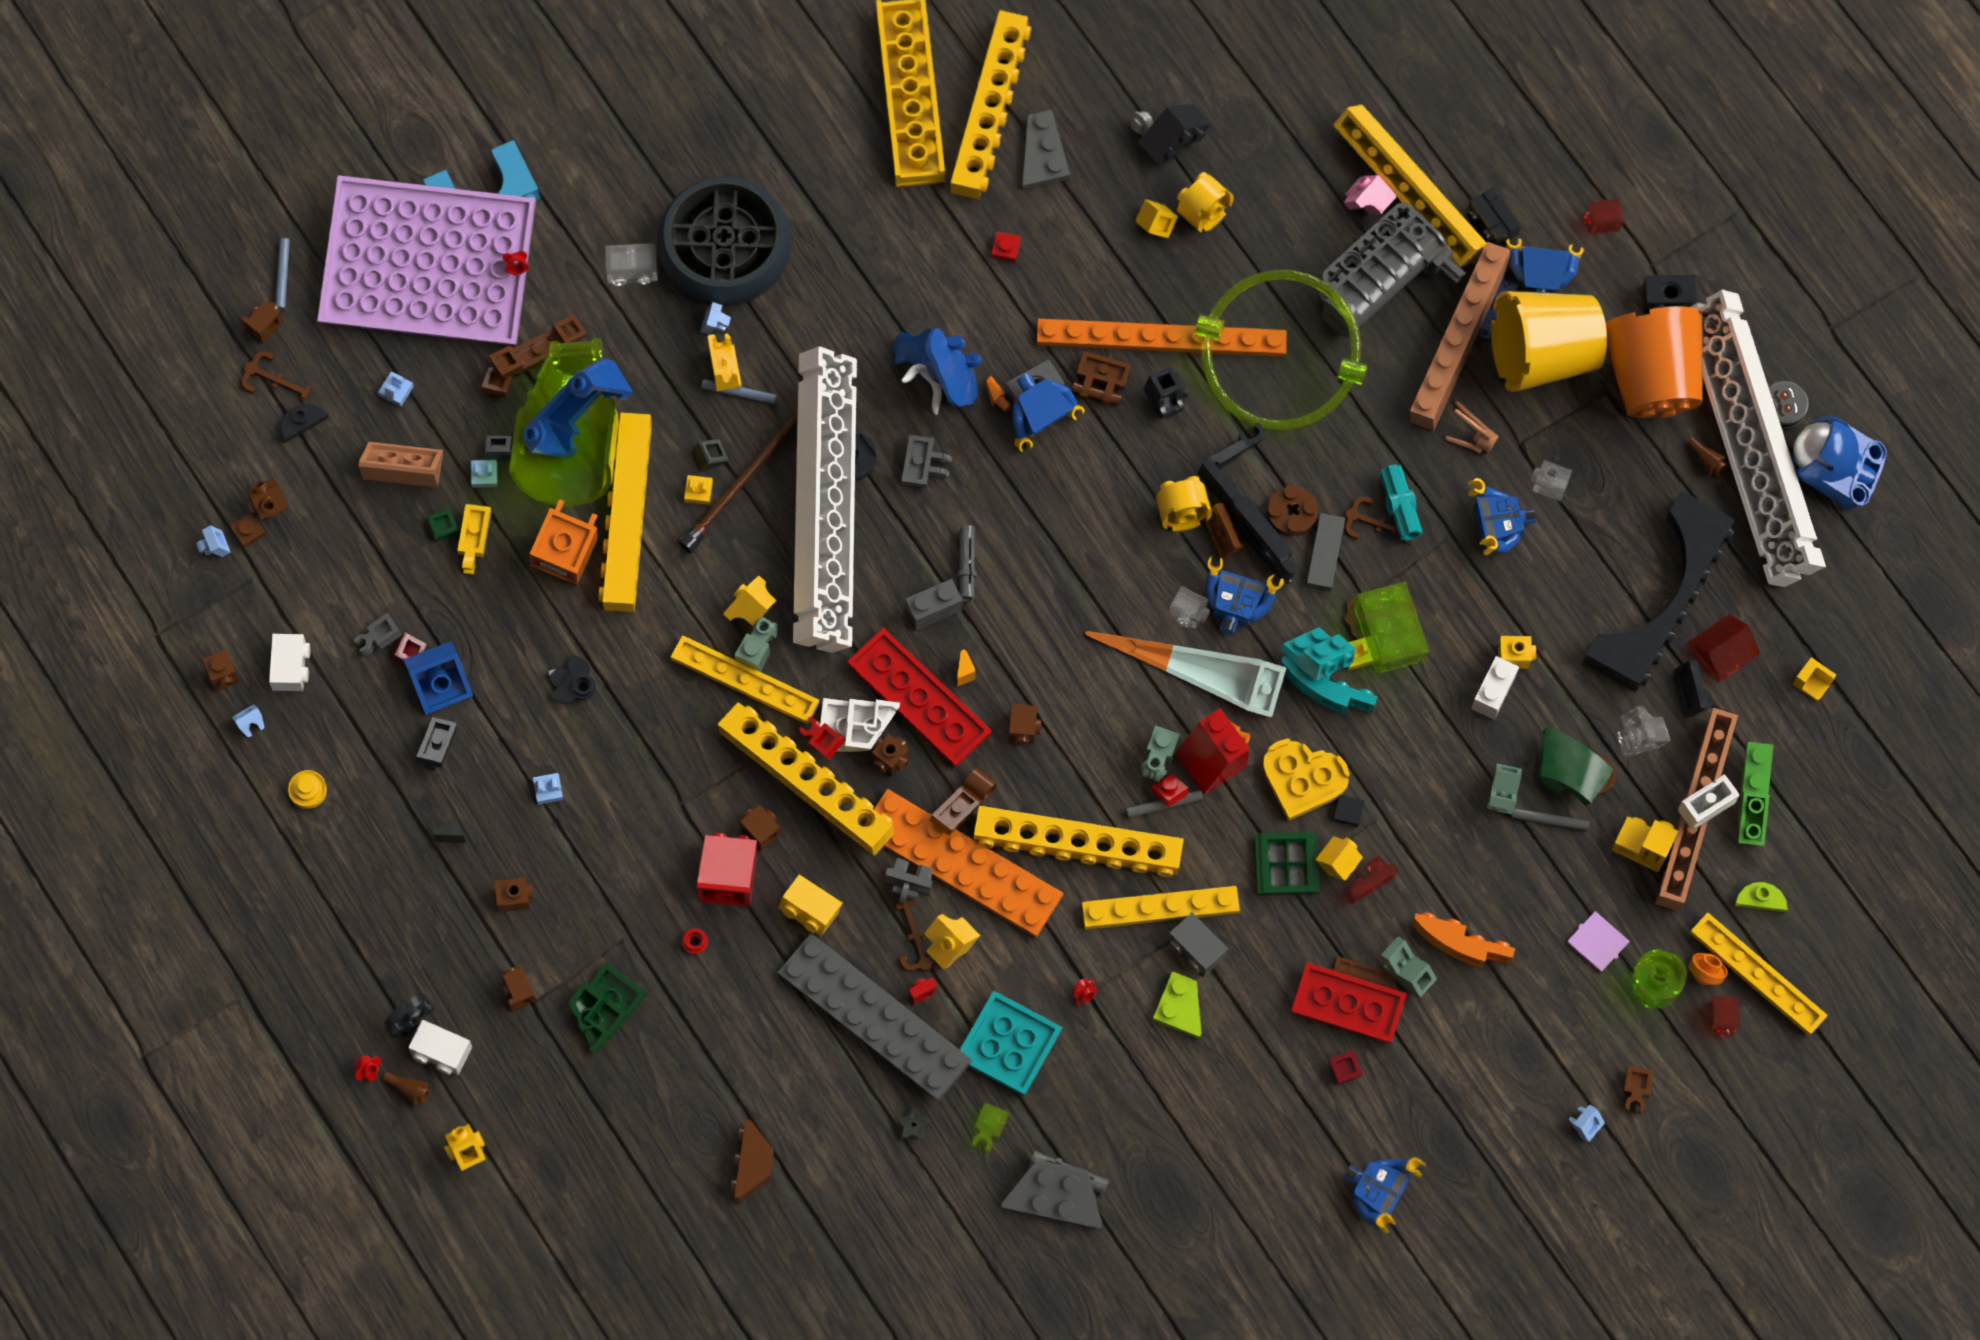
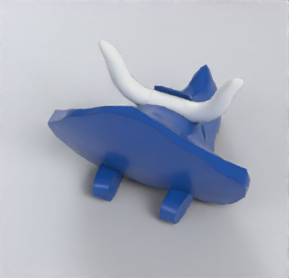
[893,328,982,415]

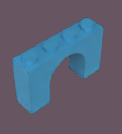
[423,140,540,201]

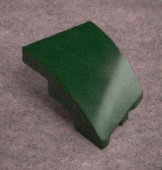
[1538,726,1614,806]
[569,962,648,1054]

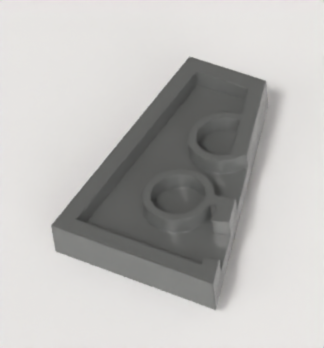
[1022,110,1070,190]

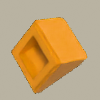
[957,649,975,686]

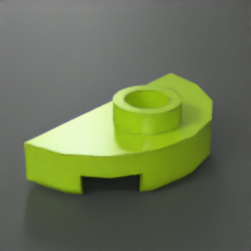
[1735,882,1787,912]

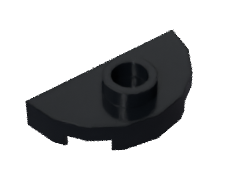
[281,404,329,443]

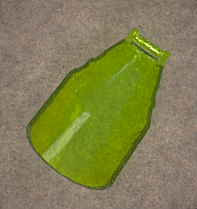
[509,338,618,506]

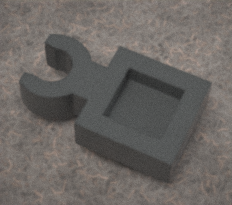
[354,613,402,656]

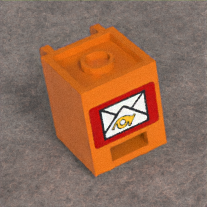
[530,500,598,585]

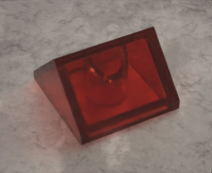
[1689,614,1760,683]

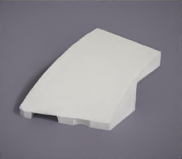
[820,698,900,752]

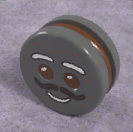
[1768,381,1809,431]

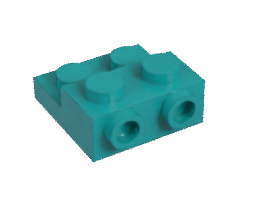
[1281,627,1356,681]

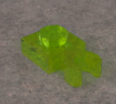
[972,1103,1009,1153]

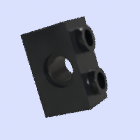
[1642,275,1697,313]

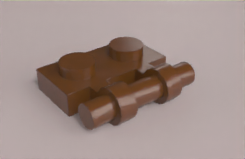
[1071,351,1132,405]

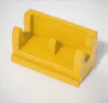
[707,334,742,391]

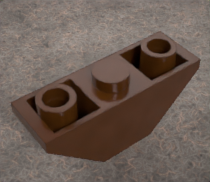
[730,1120,774,1204]

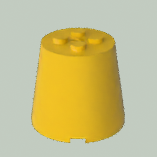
[1491,291,1607,392]

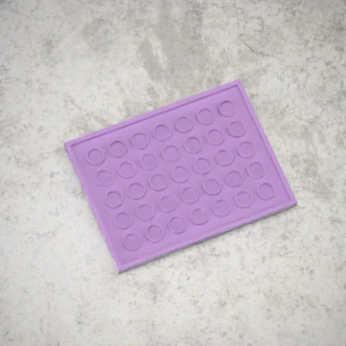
[318,175,536,346]

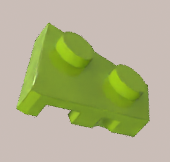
[1153,971,1201,1039]

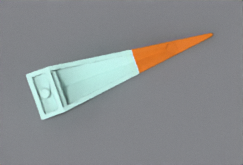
[1085,631,1286,717]

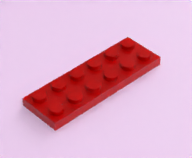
[847,627,992,768]

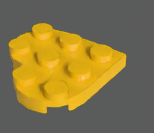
[1263,739,1349,821]

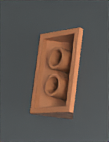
[359,442,443,488]

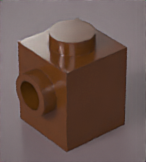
[203,649,240,691]
[1009,704,1041,745]
[740,805,781,851]

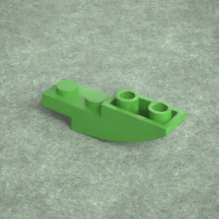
[1738,742,1774,846]

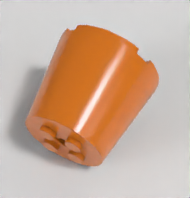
[1605,307,1702,418]

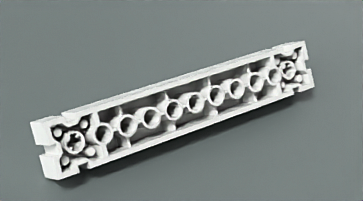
[1691,290,1826,587]
[793,347,857,653]

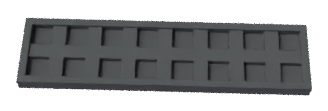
[778,933,972,1102]

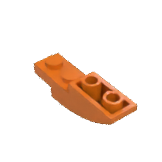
[1412,912,1515,968]

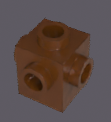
[246,478,288,520]
[872,734,909,777]

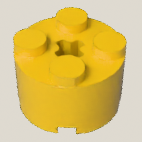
[1177,172,1234,232]
[1156,476,1212,531]

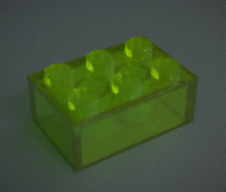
[1353,581,1430,674]

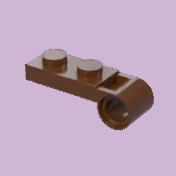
[929,768,997,836]

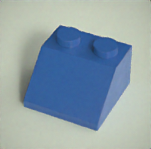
[404,641,473,715]

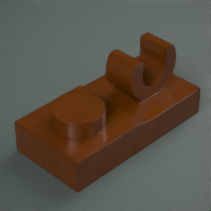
[1204,503,1246,560]

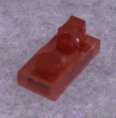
[1348,856,1398,904]

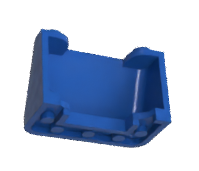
[523,358,633,458]

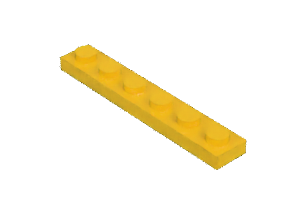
[671,635,819,725]
[1082,886,1240,930]
[1690,913,1828,1036]

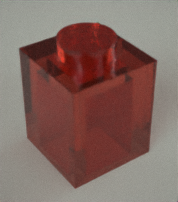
[1584,198,1623,234]
[1710,996,1740,1037]

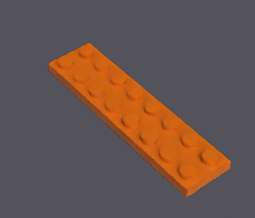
[863,789,1064,938]

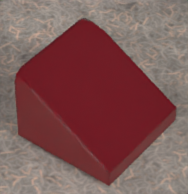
[389,632,427,663]

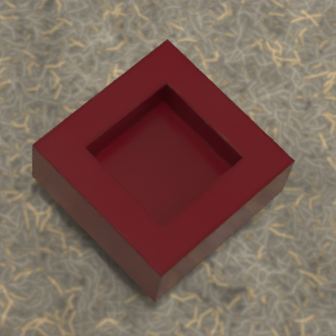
[1328,1050,1363,1085]

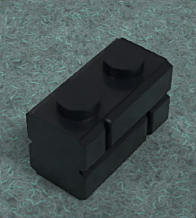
[1467,188,1521,246]

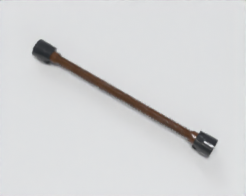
[677,409,798,554]

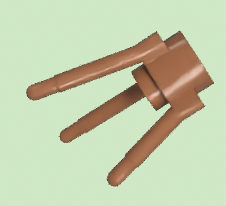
[1445,401,1499,454]

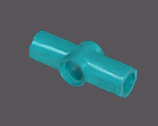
[1380,464,1422,541]

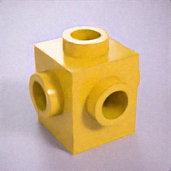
[445,1124,486,1171]

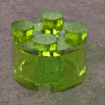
[1630,949,1687,1008]

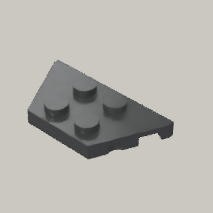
[1001,1159,1102,1229]

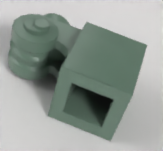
[735,617,778,672]
[1141,726,1180,782]

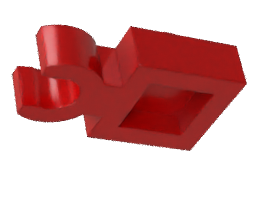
[799,717,845,759]

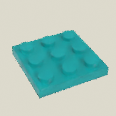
[960,990,1062,1097]

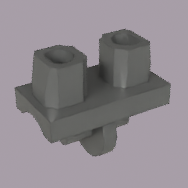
[885,858,932,904]

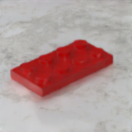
[1291,963,1407,1044]

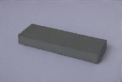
[1307,513,1345,590]

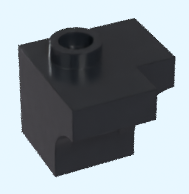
[1143,367,1189,420]

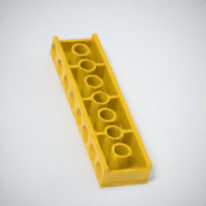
[876,0,945,187]

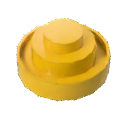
[288,770,327,809]

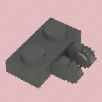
[902,435,952,488]

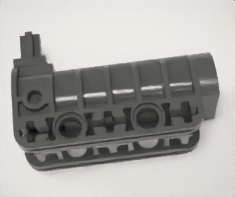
[1319,203,1466,338]

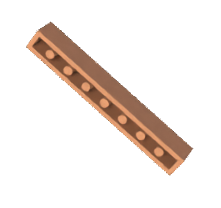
[1410,242,1510,431]
[1655,708,1738,912]

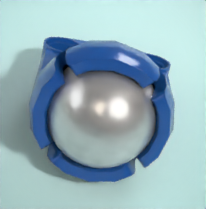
[1792,415,1887,510]

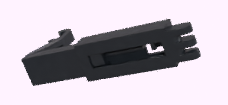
[1198,423,1297,584]

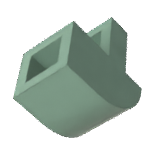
[1487,763,1522,814]
[1381,937,1437,998]

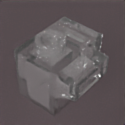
[1617,706,1671,757]

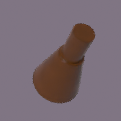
[1687,437,1728,477]
[383,1072,430,1106]

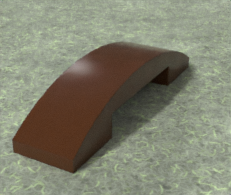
[488,314,587,377]

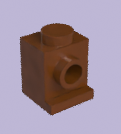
[241,301,283,343]
[494,877,534,912]
[501,967,536,1012]

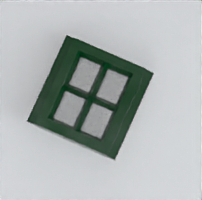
[1255,832,1320,896]

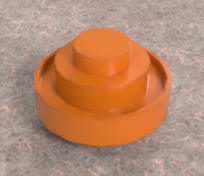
[1689,953,1727,985]

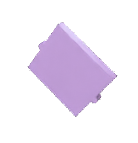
[1567,911,1630,972]

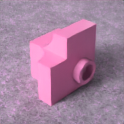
[1344,175,1397,215]

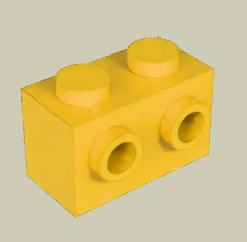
[778,875,842,937]

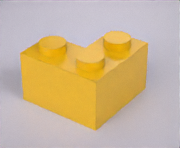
[1612,817,1678,872]

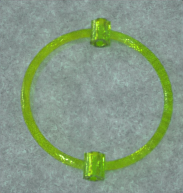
[1194,270,1368,430]

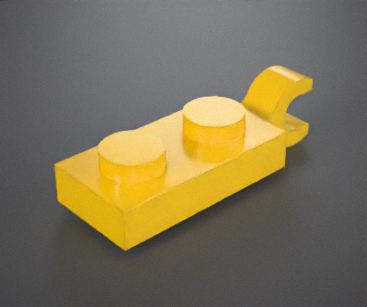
[458,504,491,575]

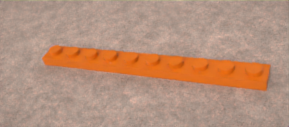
[1037,319,1287,357]

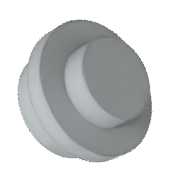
[1131,111,1153,135]

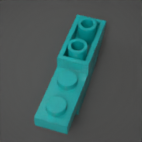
[1280,656,1378,715]

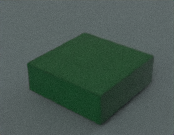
[427,508,460,542]

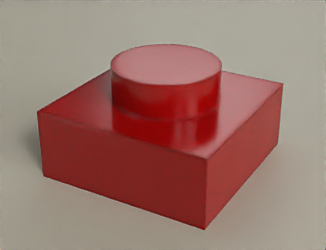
[992,232,1021,263]
[1152,774,1189,807]
[909,978,937,1005]

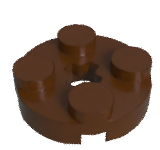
[1268,484,1318,536]

